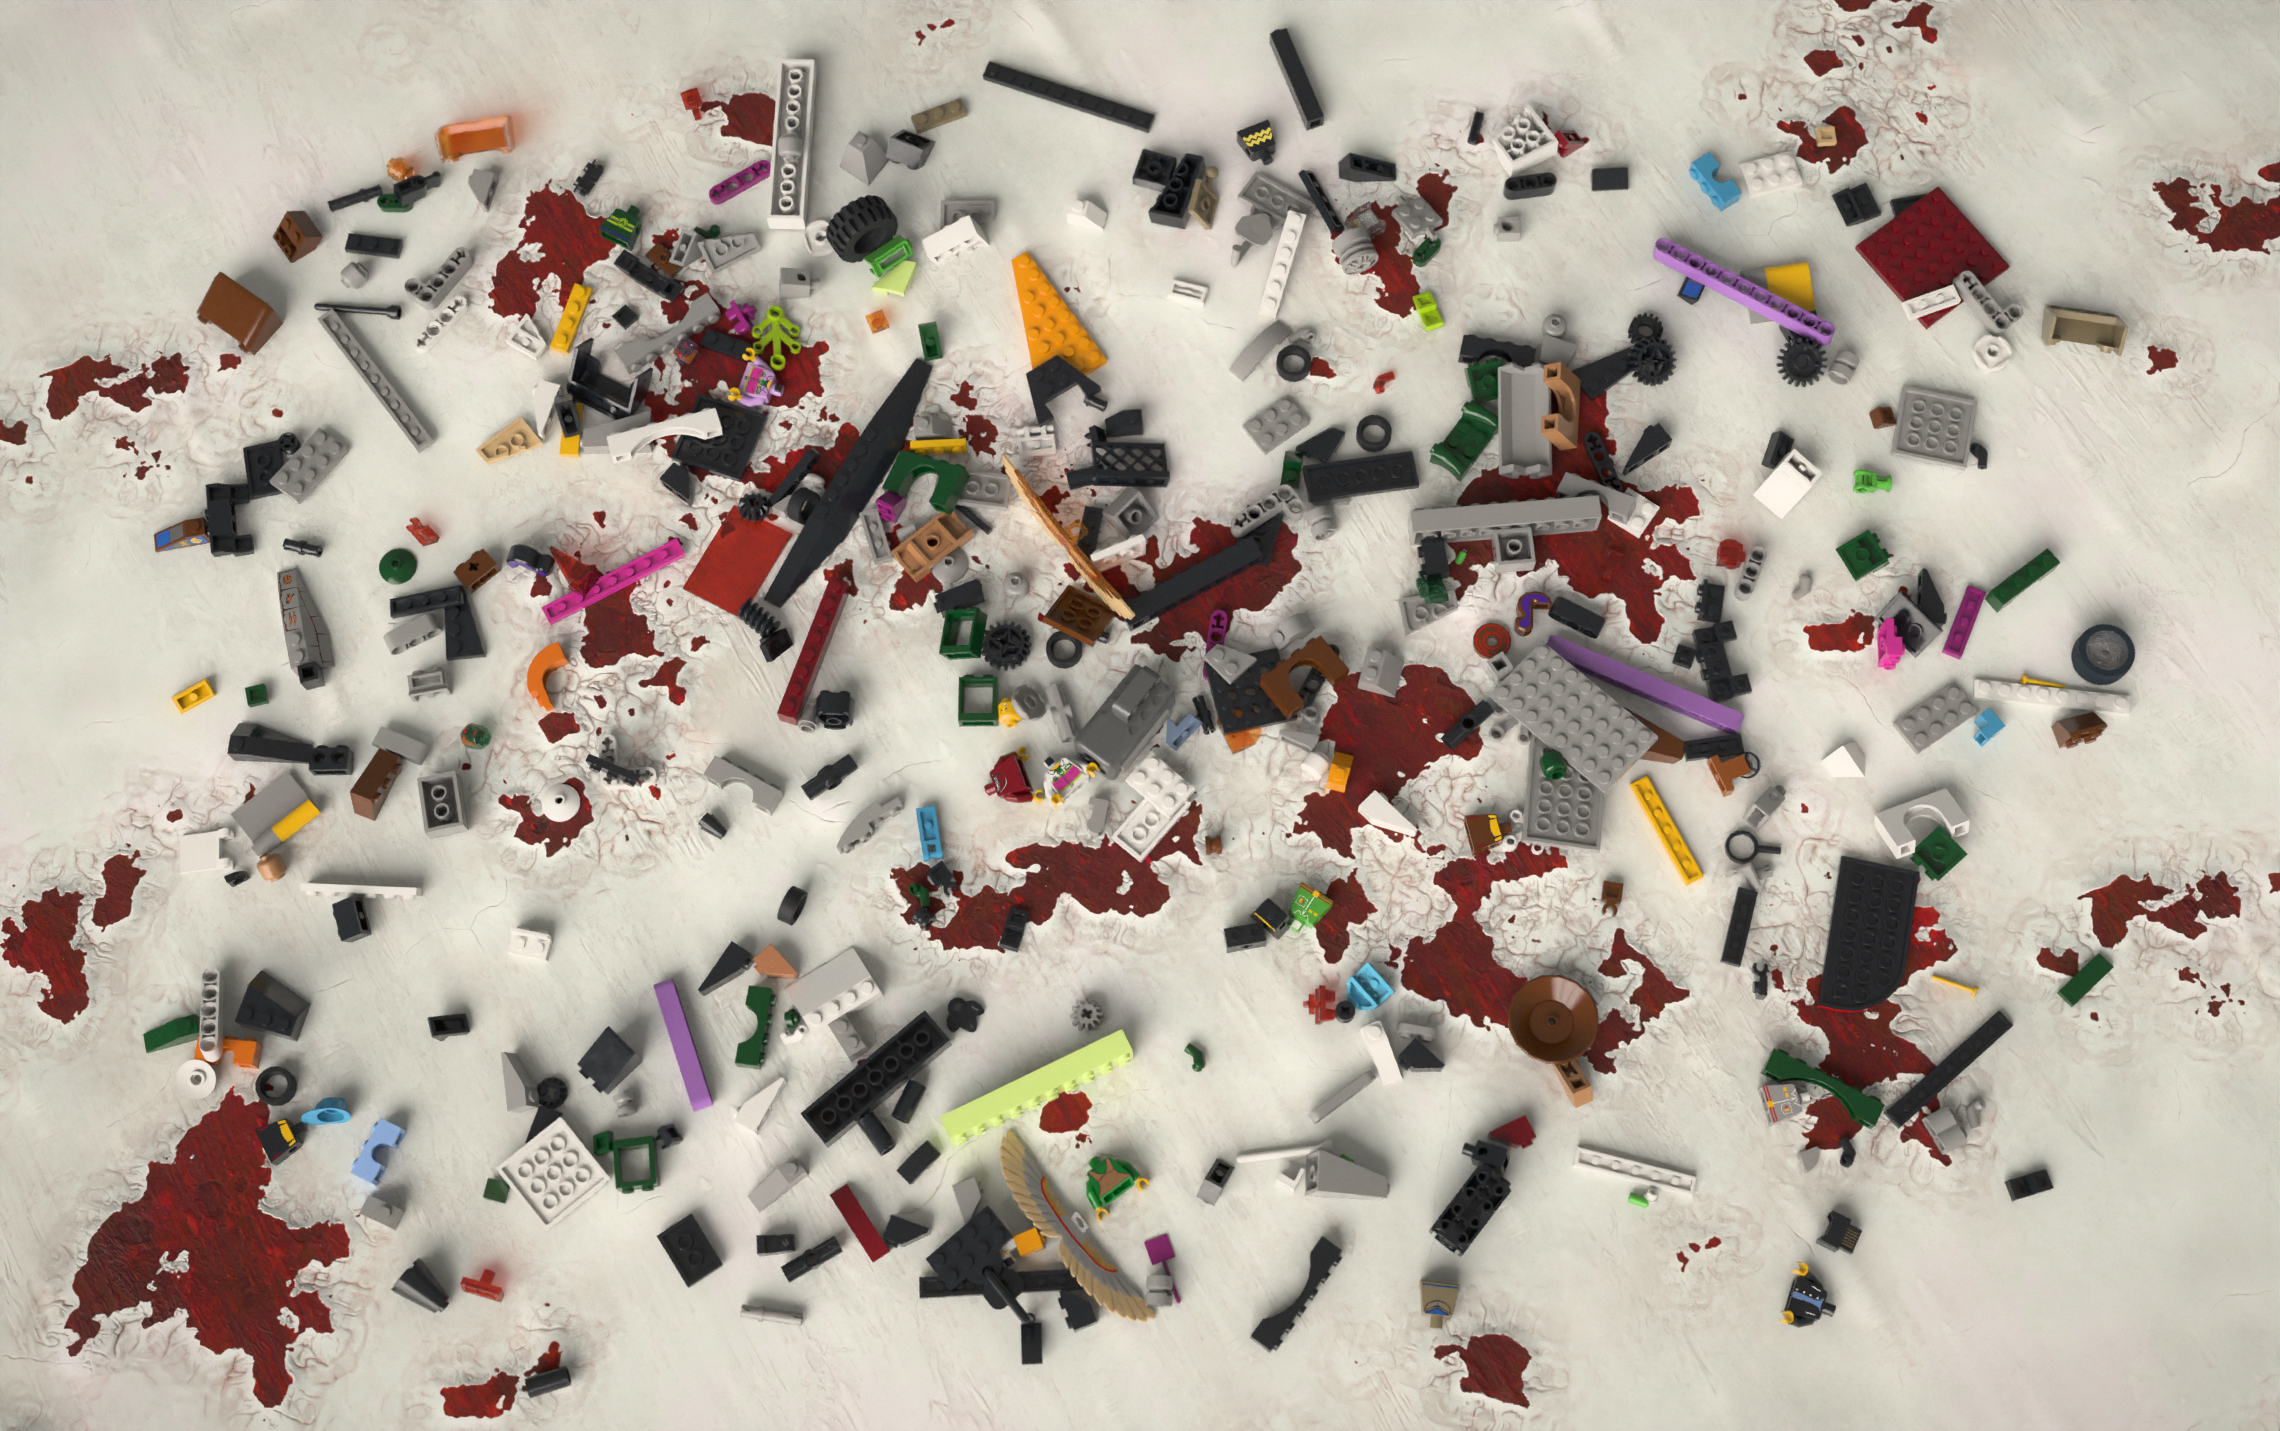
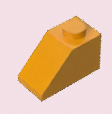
[1326,751,1354,793]

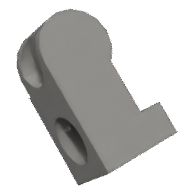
[1087,797,1109,837]

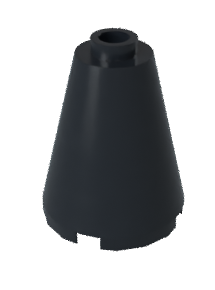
[391,1258,450,1313]

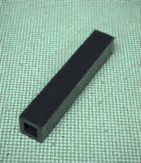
[1269,28,1324,130]

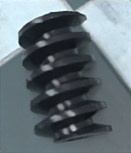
[738,598,781,638]

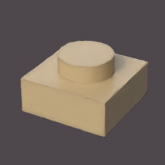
[1815,126,1837,147]

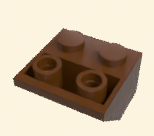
[273,211,323,263]
[2051,712,2107,749]

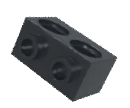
[309,745,354,776]

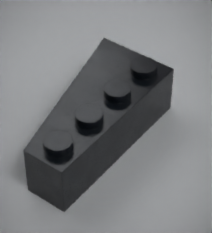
[1148,153,1206,229]

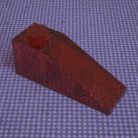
[549,546,599,596]

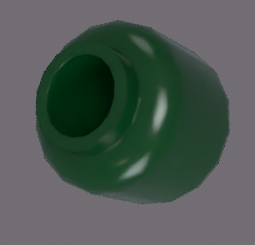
[1539,750,1568,780]

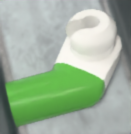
[1628,1189,1658,1208]

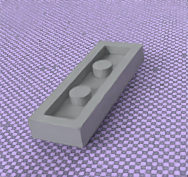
[859,508,893,566]

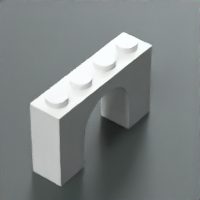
[1874,788,1970,859]

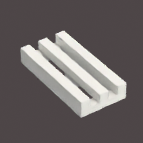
[1168,279,1208,306]

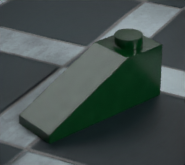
[143,1014,200,1053]

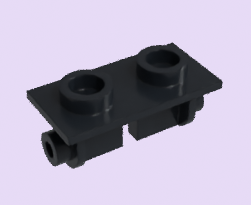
[573,159,604,197]

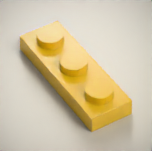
[910,438,967,456]

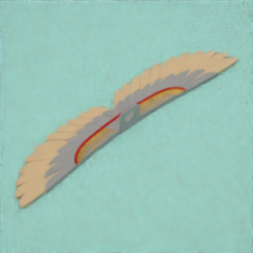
[999,1130,1156,1322]

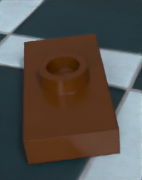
[645,242,683,279]

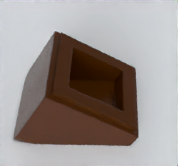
[1869,407,1896,429]

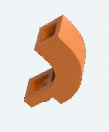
[527,642,569,712]

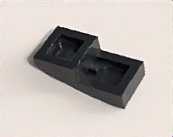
[999,907,1030,953]
[896,1140,942,1185]
[2005,1169,2054,1201]
[1021,1323,1043,1365]

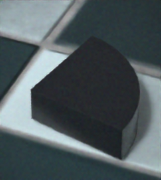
[224,871,250,887]

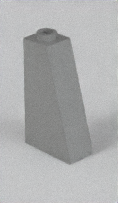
[580,411,654,454]

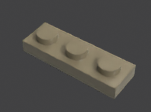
[911,98,967,134]

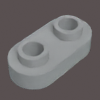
[1397,1023,1437,1043]

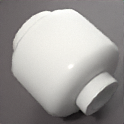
[1301,751,1329,780]

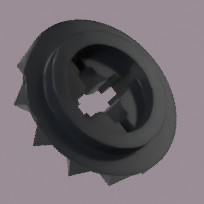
[537,1076,568,1109]

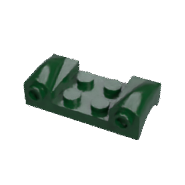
[1430,400,1498,482]

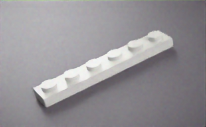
[1258,210,1306,318]
[300,883,422,900]

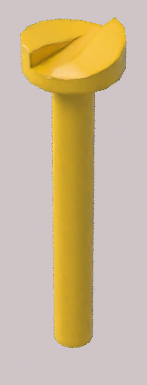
[2019,673,2065,689]
[1931,975,1979,998]

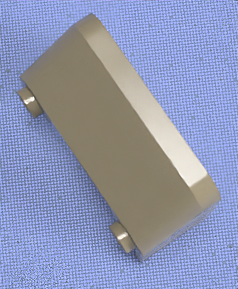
[2041,305,2129,356]

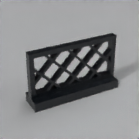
[1091,442,1170,488]

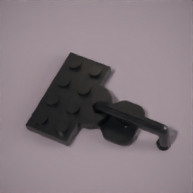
[926,1205,1035,1325]

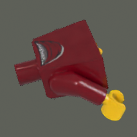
[984,746,1044,803]

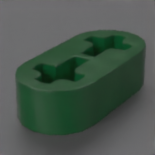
[377,194,413,213]
[1412,237,1441,267]

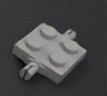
[1392,195,1443,241]

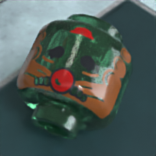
[461,723,491,750]

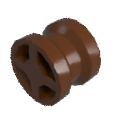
[1205,835,1222,855]

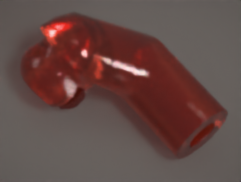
[1373,371,1395,394]

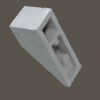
[501,1052,539,1113]
[747,1155,808,1213]

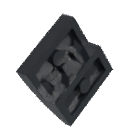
[1832,183,1881,227]

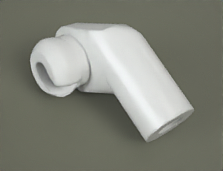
[802,473,825,490]
[780,1026,807,1044]

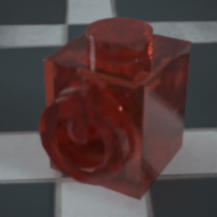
[1716,539,1746,570]

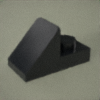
[759,628,794,662]
[428,1013,470,1041]

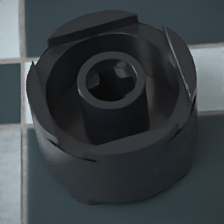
[815,690,855,730]

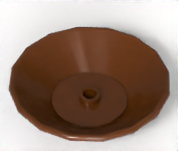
[1508,975,1599,1064]

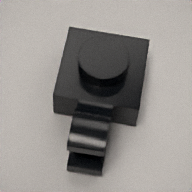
[1751,963,1768,1000]

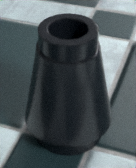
[698,812,728,840]

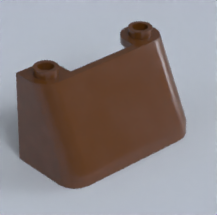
[196,272,283,356]

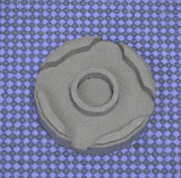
[1011,685,1046,722]

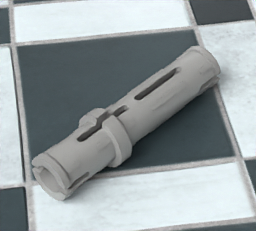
[740,1304,803,1326]

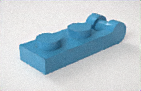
[916,805,943,862]

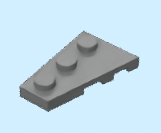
[941,200,995,230]
[1398,590,1458,636]

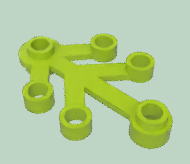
[752,305,801,370]

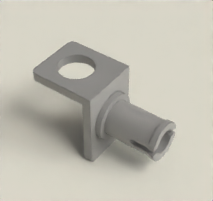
[1725,862,1773,891]

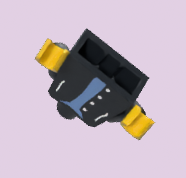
[1779,1262,1836,1328]

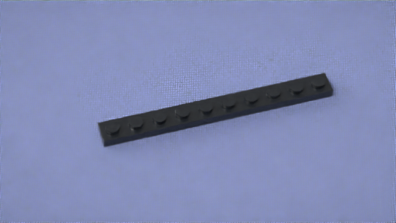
[983,61,1155,133]

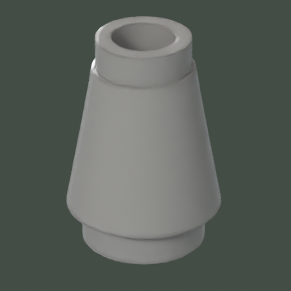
[798,703,817,733]

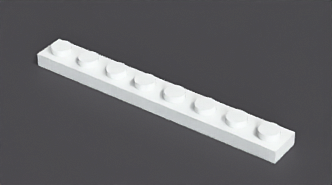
[1973,679,2130,716]

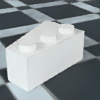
[922,215,989,264]

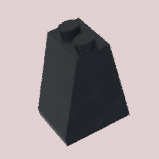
[577,1026,643,1095]

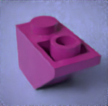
[876,490,906,524]

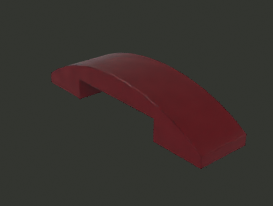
[830,1184,890,1263]

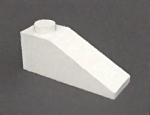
[533,379,564,441]
[1360,1020,1402,1087]
[734,1077,787,1135]

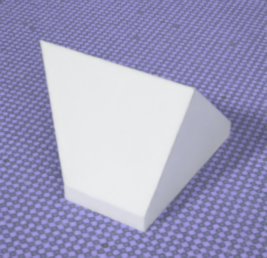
[1822,742,1865,777]

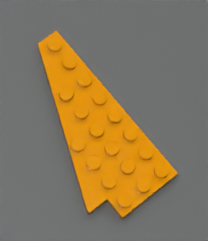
[1012,251,1107,376]

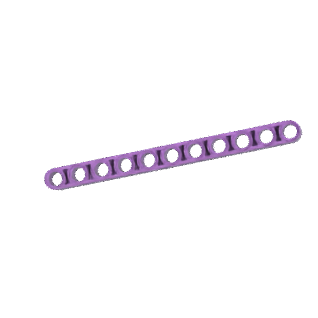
[1653,238,1835,346]
[1546,635,1744,735]

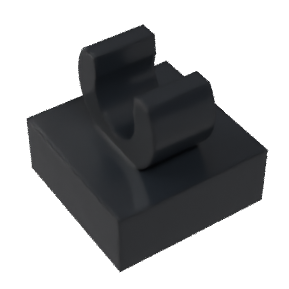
[1085,425,1107,449]
[1672,644,1697,669]
[656,1124,684,1149]

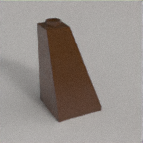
[1623,707,1685,764]

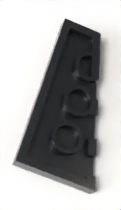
[1571,345,1648,402]

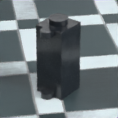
[933,579,985,618]

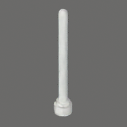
[1236,1139,1333,1163]

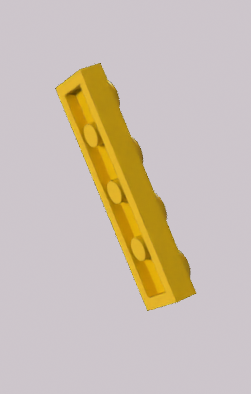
[550,283,593,354]

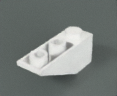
[1358,790,1418,837]

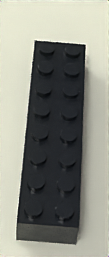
[800,1010,952,1148]

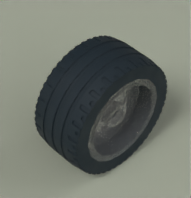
[2071,624,2135,685]

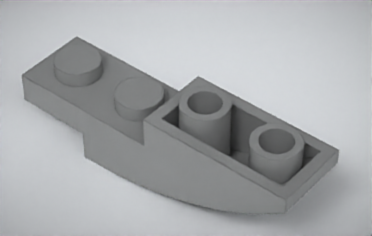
[837,797,904,854]

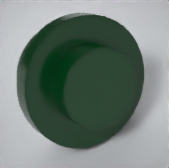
[784,1008,800,1029]

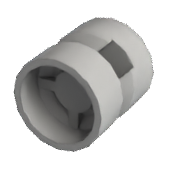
[1827,350,1860,385]
[1305,506,1337,541]
[1146,1275,1173,1308]

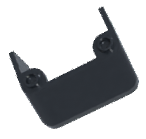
[566,338,653,420]

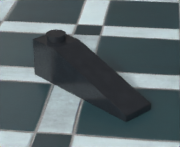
[227,723,313,764]

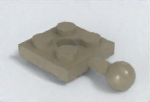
[1188,166,1219,230]

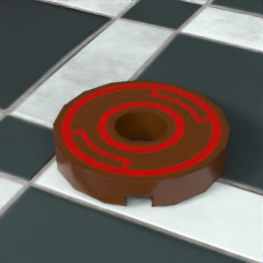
[1473,623,1511,659]

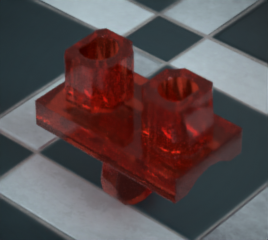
[1303,985,1335,1025]

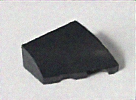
[1295,428,1346,463]

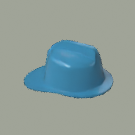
[301,1097,351,1125]

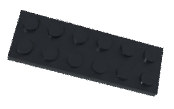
[1302,451,1419,503]

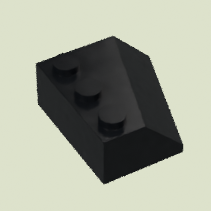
[235,970,311,1041]

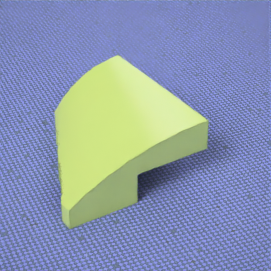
[872,261,917,297]

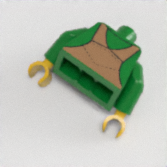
[1086,1156,1149,1221]

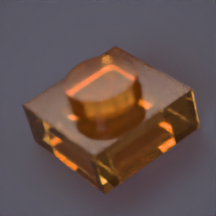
[865,310,890,334]

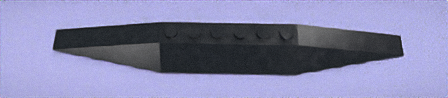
[764,358,933,608]

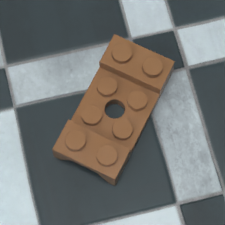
[891,511,974,583]

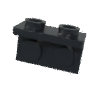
[1694,579,1725,623]

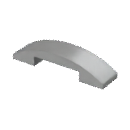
[1229,320,1292,382]

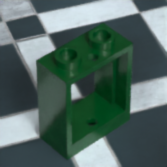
[939,607,988,660]
[958,674,998,727]
[613,1135,660,1194]

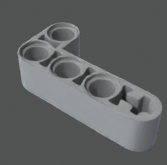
[404,247,473,310]
[1952,271,2023,335]
[1231,484,1305,538]

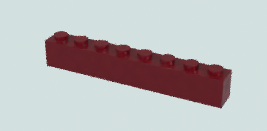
[777,577,850,726]

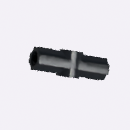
[1441,700,1494,750]
[801,754,858,801]
[781,1236,843,1283]

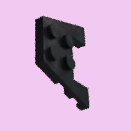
[1026,355,1101,428]

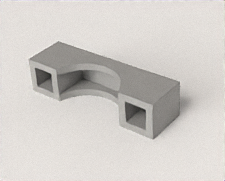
[1557,472,1636,525]
[703,755,783,816]

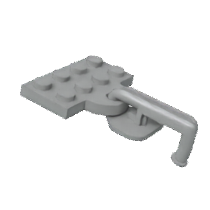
[1230,171,1317,268]

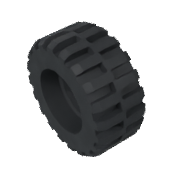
[826,195,898,263]

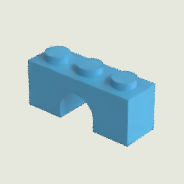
[1689,152,1742,211]

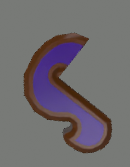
[1514,591,1552,637]

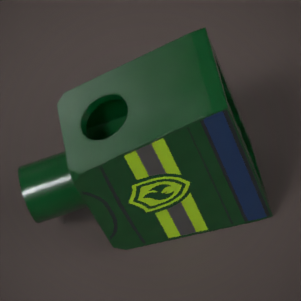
[599,205,642,251]

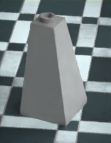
[1305,1150,1390,1200]

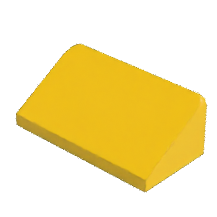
[171,678,216,714]

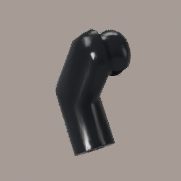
[1970,442,1988,469]

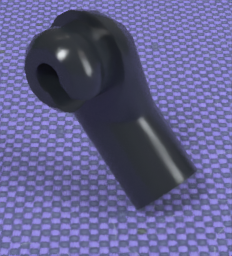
[1838,1137,1856,1167]

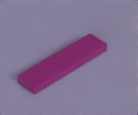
[1942,585,1986,660]

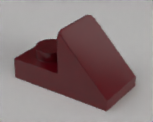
[1554,130,1585,158]

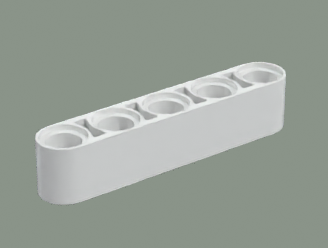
[199,968,225,1062]

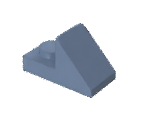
[1166,713,1202,751]

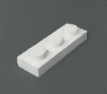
[1902,285,1961,321]

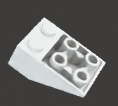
[1753,449,1822,519]

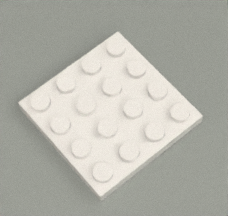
[496,1116,611,1232]

